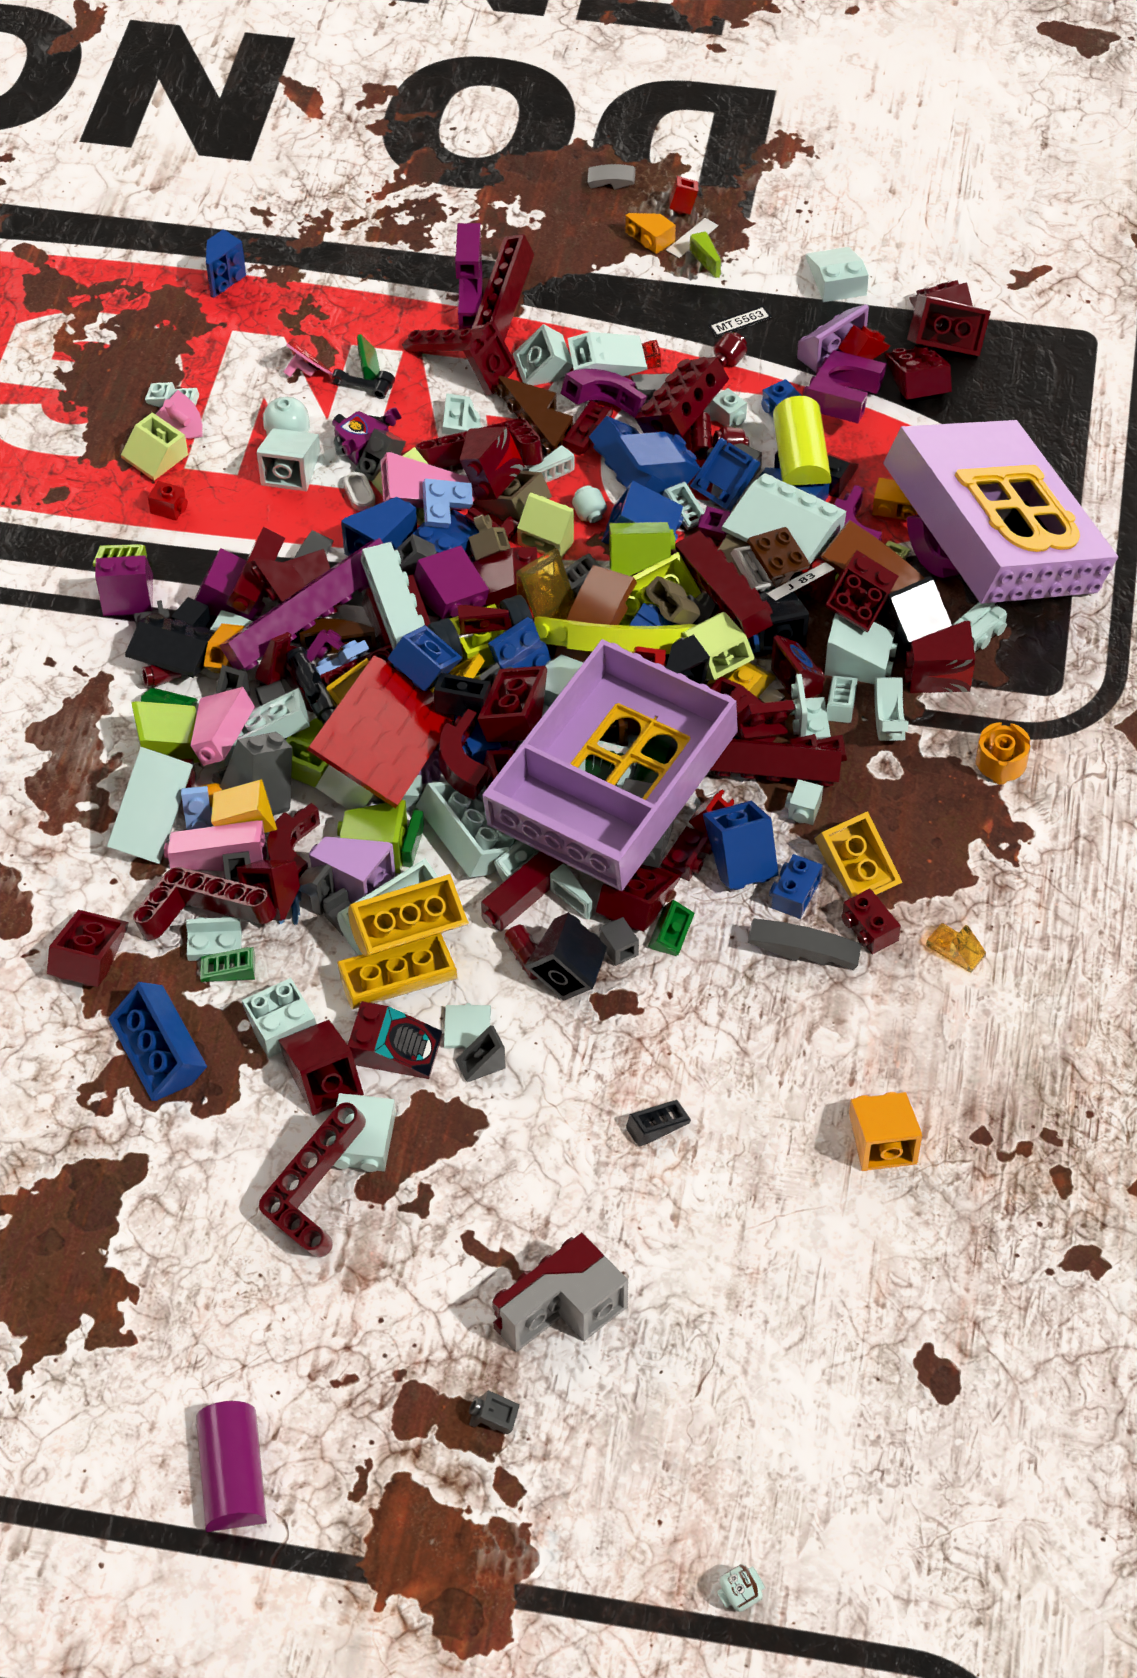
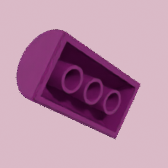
[196,1401,267,1532]

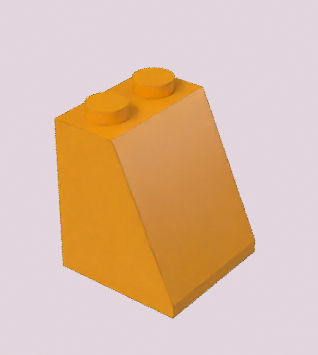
[849,1092,922,1171]

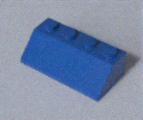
[589,416,674,495]
[108,982,207,1101]

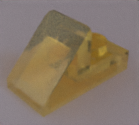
[926,923,986,973]

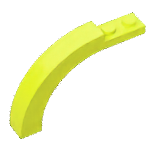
[534,616,696,654]

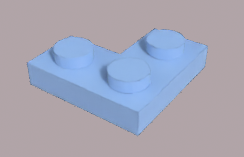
[422,478,473,528]
[316,640,369,675]
[181,786,214,830]

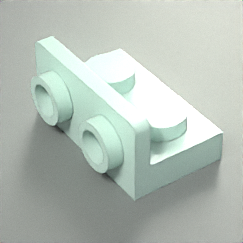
[186,916,242,961]

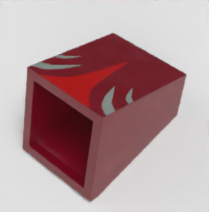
[460,426,525,500]
[904,621,975,693]

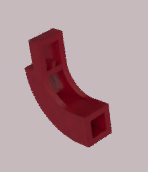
[439,709,488,800]
[267,803,320,878]

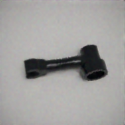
[331,369,395,399]

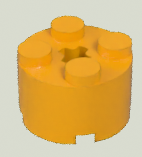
[975,722,1030,785]

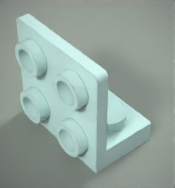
[790,674,831,740]

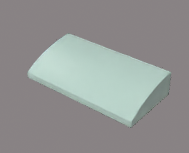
[214,688,310,770]
[107,747,193,864]

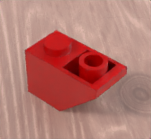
[838,325,890,360]

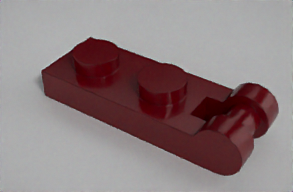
[563,400,613,454]

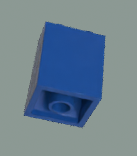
[601,480,683,544]
[341,497,417,556]
[703,800,779,890]

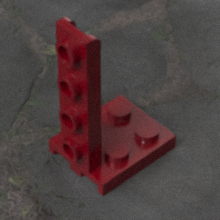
[402,322,517,395]

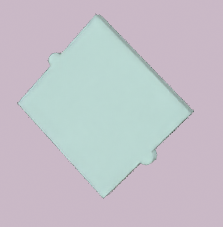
[444,1003,491,1050]

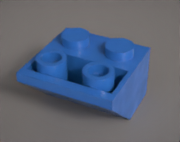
[206,229,246,298]

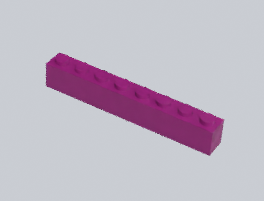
[219,538,384,671]

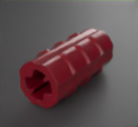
[690,412,713,460]
[504,924,538,980]

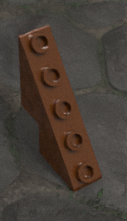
[495,375,573,456]

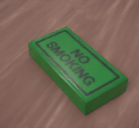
[401,810,424,867]

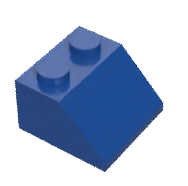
[387,625,463,692]

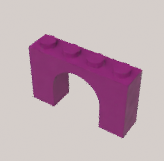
[455,223,483,329]
[803,350,886,423]

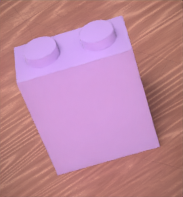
[309,836,395,904]

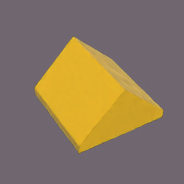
[211,779,277,833]

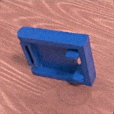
[690,438,760,512]

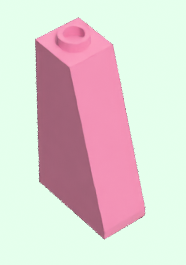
[380,452,476,510]
[190,687,255,766]
[164,820,267,871]

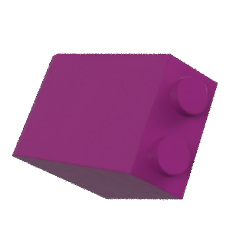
[414,546,489,619]
[194,548,268,621]
[95,555,153,616]

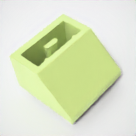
[121,412,188,480]
[517,493,574,561]
[682,612,755,680]

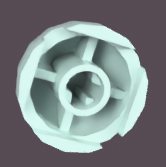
[263,396,310,435]

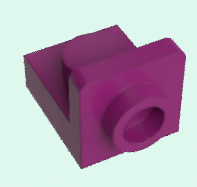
[307,629,344,662]

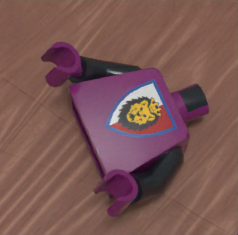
[332,407,402,466]

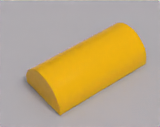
[348,874,469,957]
[337,933,457,1010]

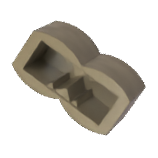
[646,576,700,624]

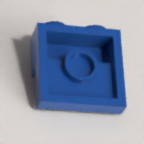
[488,617,551,669]

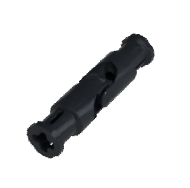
[286,647,337,725]

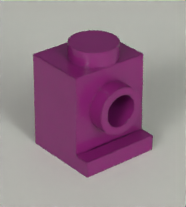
[698,506,732,541]

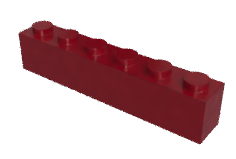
[472,234,534,341]
[675,530,773,639]
[710,739,842,786]

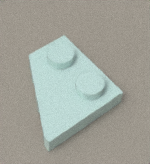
[442,393,482,435]

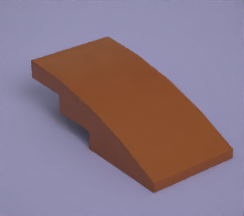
[820,520,925,606]
[553,565,637,663]

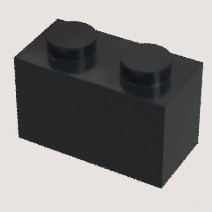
[434,673,491,720]

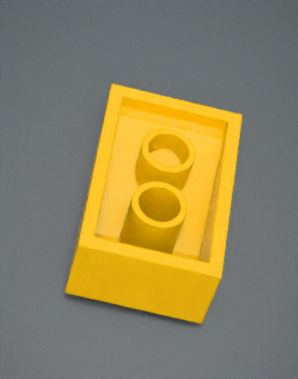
[814,811,902,898]

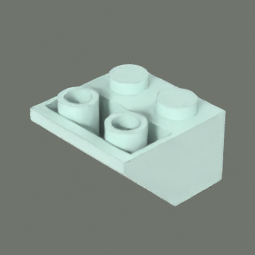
[242,978,316,1058]

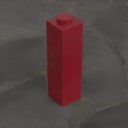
[226,527,285,615]
[481,851,567,932]

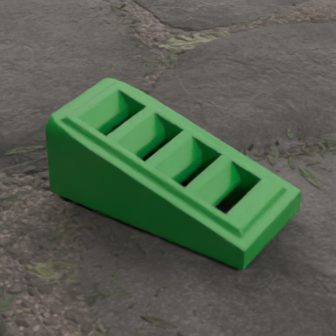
[200,947,255,982]

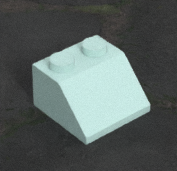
[513,324,573,386]

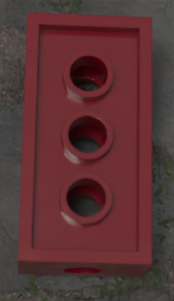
[635,357,729,437]

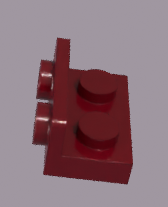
[737,700,795,740]
[661,826,713,881]

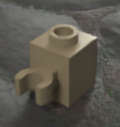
[469,514,511,560]

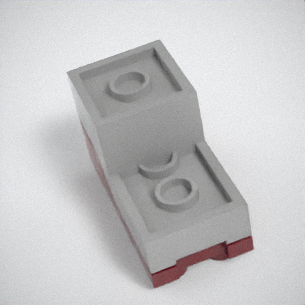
[492,1232,628,1352]

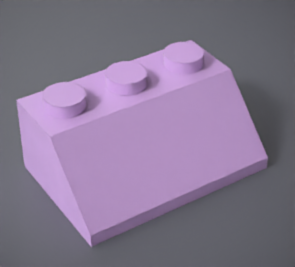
[797,304,869,372]

